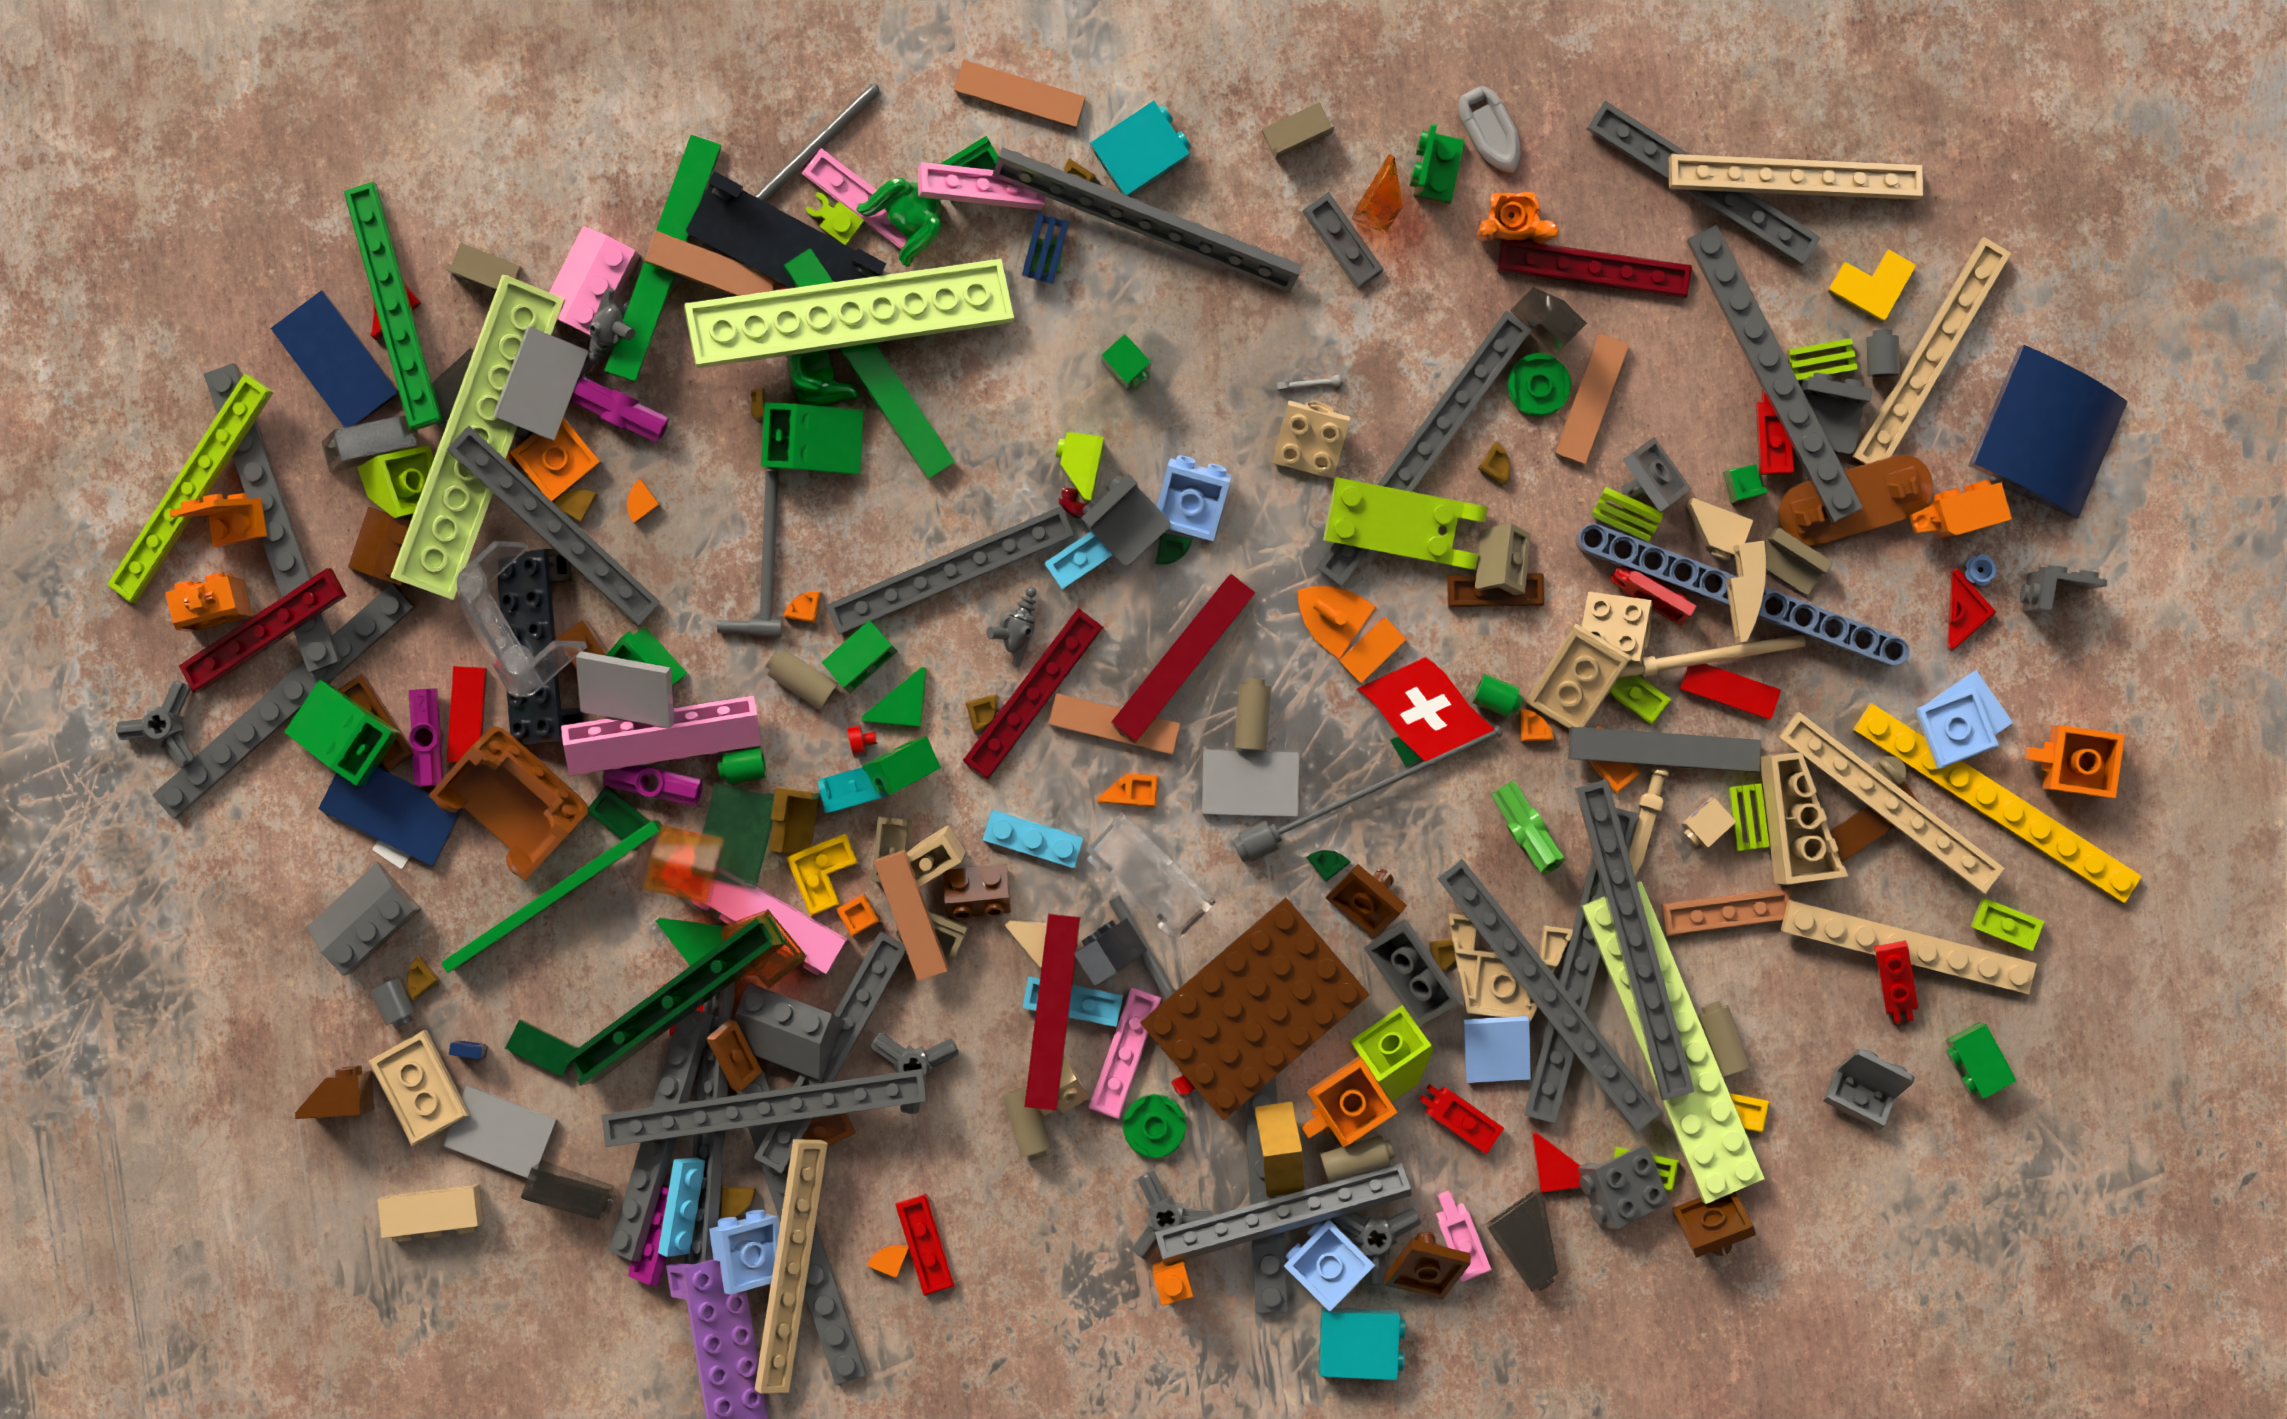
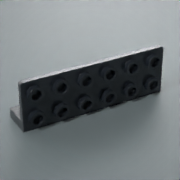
[686,171,887,288]
[496,549,584,745]

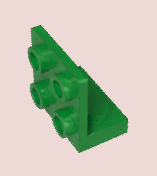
[1409,123,1464,204]
[605,627,687,686]

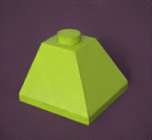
[1055,432,1105,504]
[357,445,434,518]
[1350,1005,1434,1102]

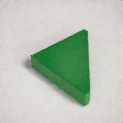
[861,667,926,727]
[656,917,739,966]

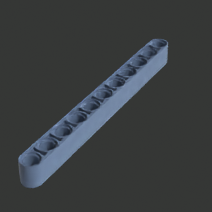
[1576,524,1910,666]

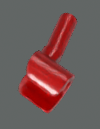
[1171,1074,1196,1095]

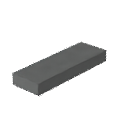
[1302,192,1384,290]

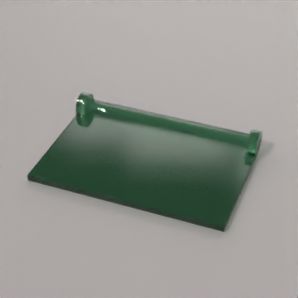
[692,782,775,889]

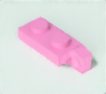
[1436,1190,1492,1282]

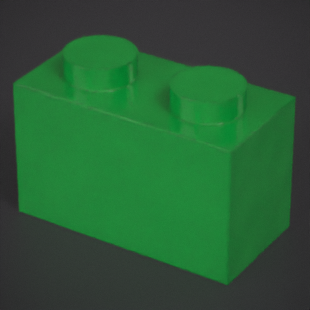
[1101,334,1151,390]
[1945,1022,2017,1099]

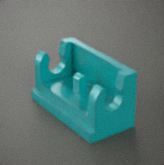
[818,767,890,813]

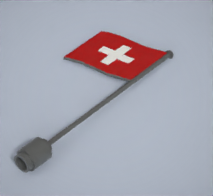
[1232,657,1503,862]

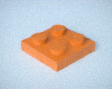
[510,416,602,503]

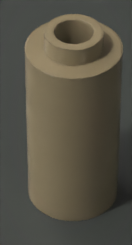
[765,649,839,710]
[1234,678,1271,750]
[1698,1001,1750,1076]
[1002,1087,1051,1161]
[1320,1135,1395,1183]

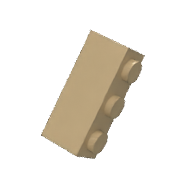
[377,1184,484,1242]

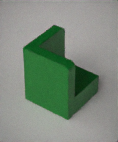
[1723,464,1768,503]

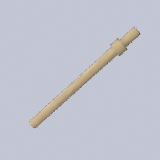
[1618,634,1805,678]

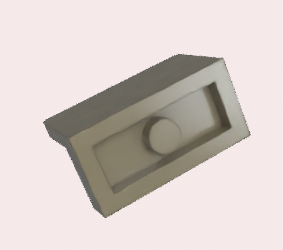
[1262,102,1335,160]
[444,243,522,291]
[1475,523,1531,595]
[1765,528,1833,595]

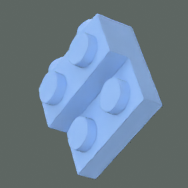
[1157,455,1232,541]
[709,1210,779,1295]
[1284,1220,1376,1312]

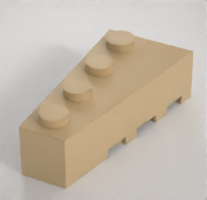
[1760,752,1848,884]

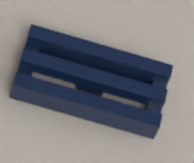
[1022,213,1069,284]

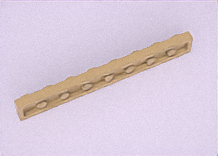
[1668,154,1923,200]
[1852,237,2011,465]
[1778,712,2005,894]
[1781,900,2037,994]
[755,1139,828,1394]

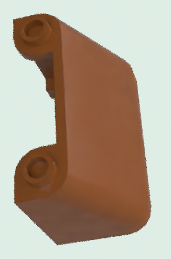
[428,726,588,881]

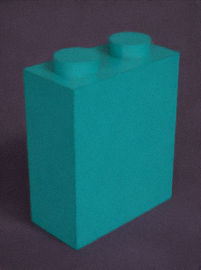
[1090,100,1191,198]
[1318,1307,1405,1380]

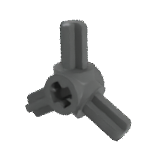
[116,680,195,768]
[871,1033,959,1114]
[1132,1171,1213,1260]
[1333,1208,1421,1285]

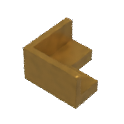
[769,787,820,853]
[1255,1102,1305,1197]

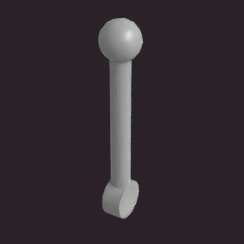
[1276,375,1343,390]

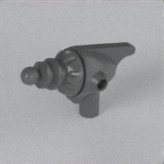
[589,288,635,361]
[987,587,1037,667]

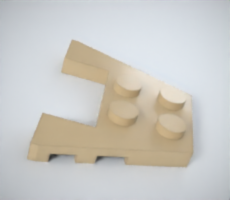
[1448,913,1573,1021]

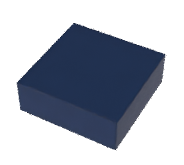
[449,1040,488,1059]

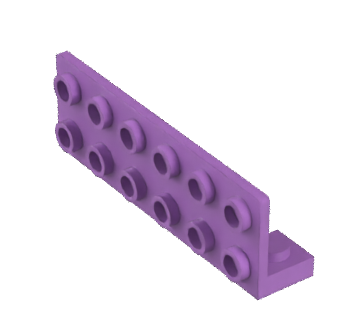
[666,1259,768,1419]

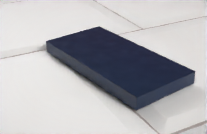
[270,290,399,431]
[318,767,463,866]

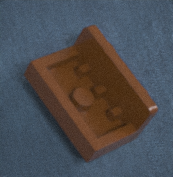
[943,864,1011,920]

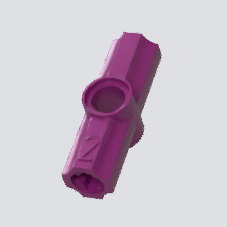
[570,376,670,443]
[409,688,444,786]
[602,765,703,807]

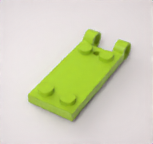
[1323,477,1488,570]

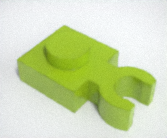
[805,192,865,246]

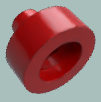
[847,725,878,759]

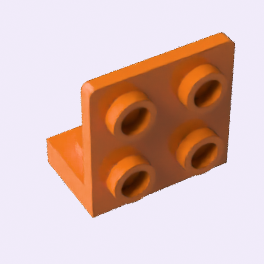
[170,493,267,547]

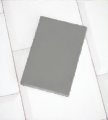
[493,326,589,441]
[576,651,674,728]
[1201,750,1299,817]
[443,1085,558,1180]

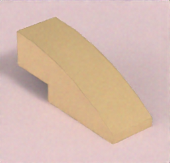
[1726,540,1766,643]

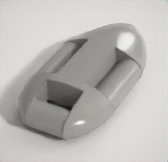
[1458,86,1521,173]

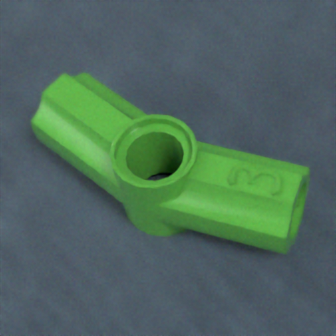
[1490,780,1565,875]

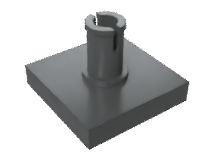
[1621,437,1691,512]

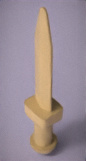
[1629,765,1669,876]

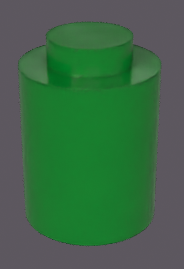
[1472,673,1523,717]
[718,746,767,785]

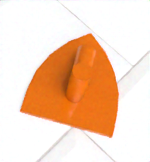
[1297,586,1376,659]

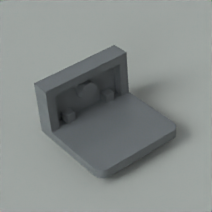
[1801,373,1873,454]
[1081,474,1170,566]
[2020,565,2107,613]
[1823,1049,1915,1130]
[1578,1146,1668,1229]

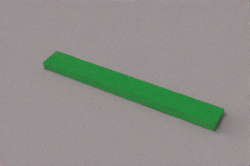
[605,135,722,383]
[344,181,443,431]
[783,248,955,480]
[441,820,665,973]

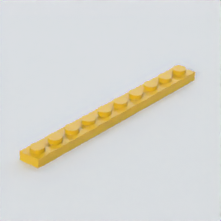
[1852,703,2142,903]

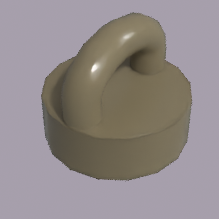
[1873,756,1906,786]

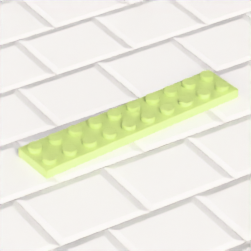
[684,259,1014,369]
[391,275,564,600]
[1581,882,1765,1204]

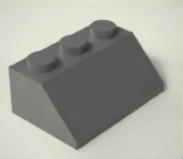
[307,862,422,976]
[1364,919,1463,1027]
[736,983,845,1080]

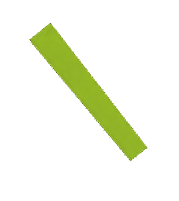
[107,373,274,604]

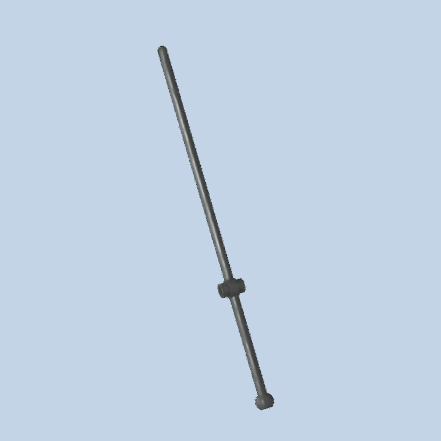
[515,84,879,440]

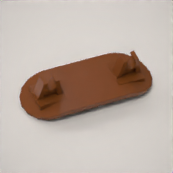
[1778,454,1933,545]

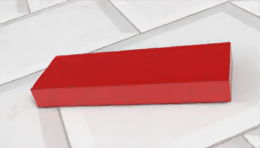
[1679,663,1781,720]
[447,666,487,762]
[895,1193,955,1296]

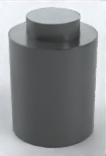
[1866,329,1900,377]
[369,977,416,1029]

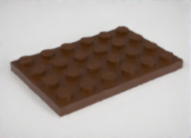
[1140,897,1370,1121]

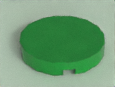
[1507,353,1571,417]
[1123,1093,1187,1158]

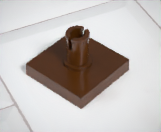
[1325,864,1407,939]
[1672,1192,1756,1258]
[1384,1232,1471,1299]

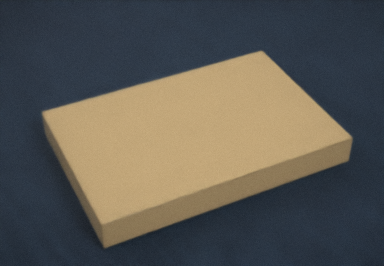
[1525,623,1631,729]
[369,1030,470,1146]

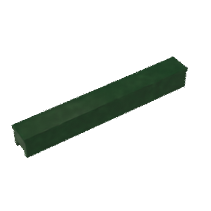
[564,916,788,1086]

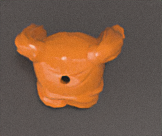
[1476,192,1559,244]

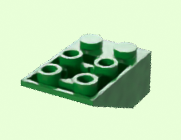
[761,402,864,475]
[284,679,400,786]

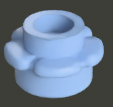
[1965,554,1997,586]

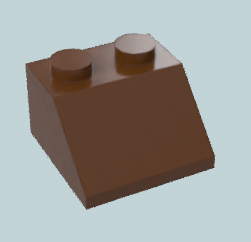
[348,507,411,588]
[295,1065,374,1119]

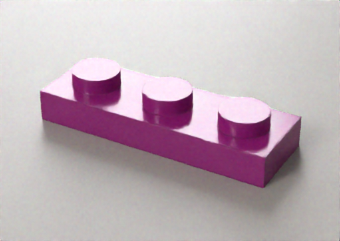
[628,1185,669,1286]

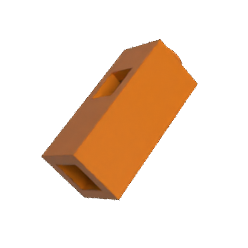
[1153,1260,1193,1306]

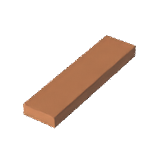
[954,60,1086,129]
[644,231,775,296]
[1554,333,1629,465]
[1049,693,1180,754]
[874,850,949,981]
[1661,887,1791,936]

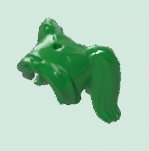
[856,177,942,267]
[786,350,859,406]

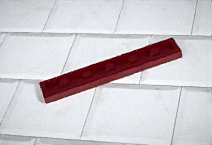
[1497,239,1692,298]
[179,568,347,693]
[1111,573,1255,743]
[962,608,1104,780]
[1024,913,1081,1111]

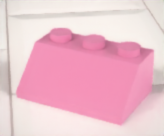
[549,226,641,337]

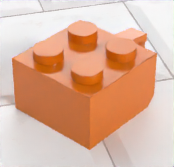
[1909,479,2012,539]
[165,572,253,632]
[2024,725,2125,798]
[1301,1056,1398,1148]

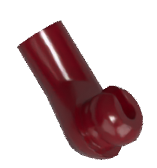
[1058,487,1087,519]

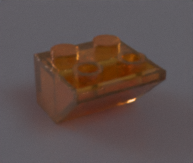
[643,825,725,903]

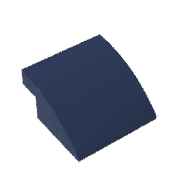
[1968,345,2128,519]

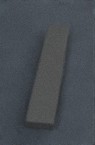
[1568,726,1761,772]

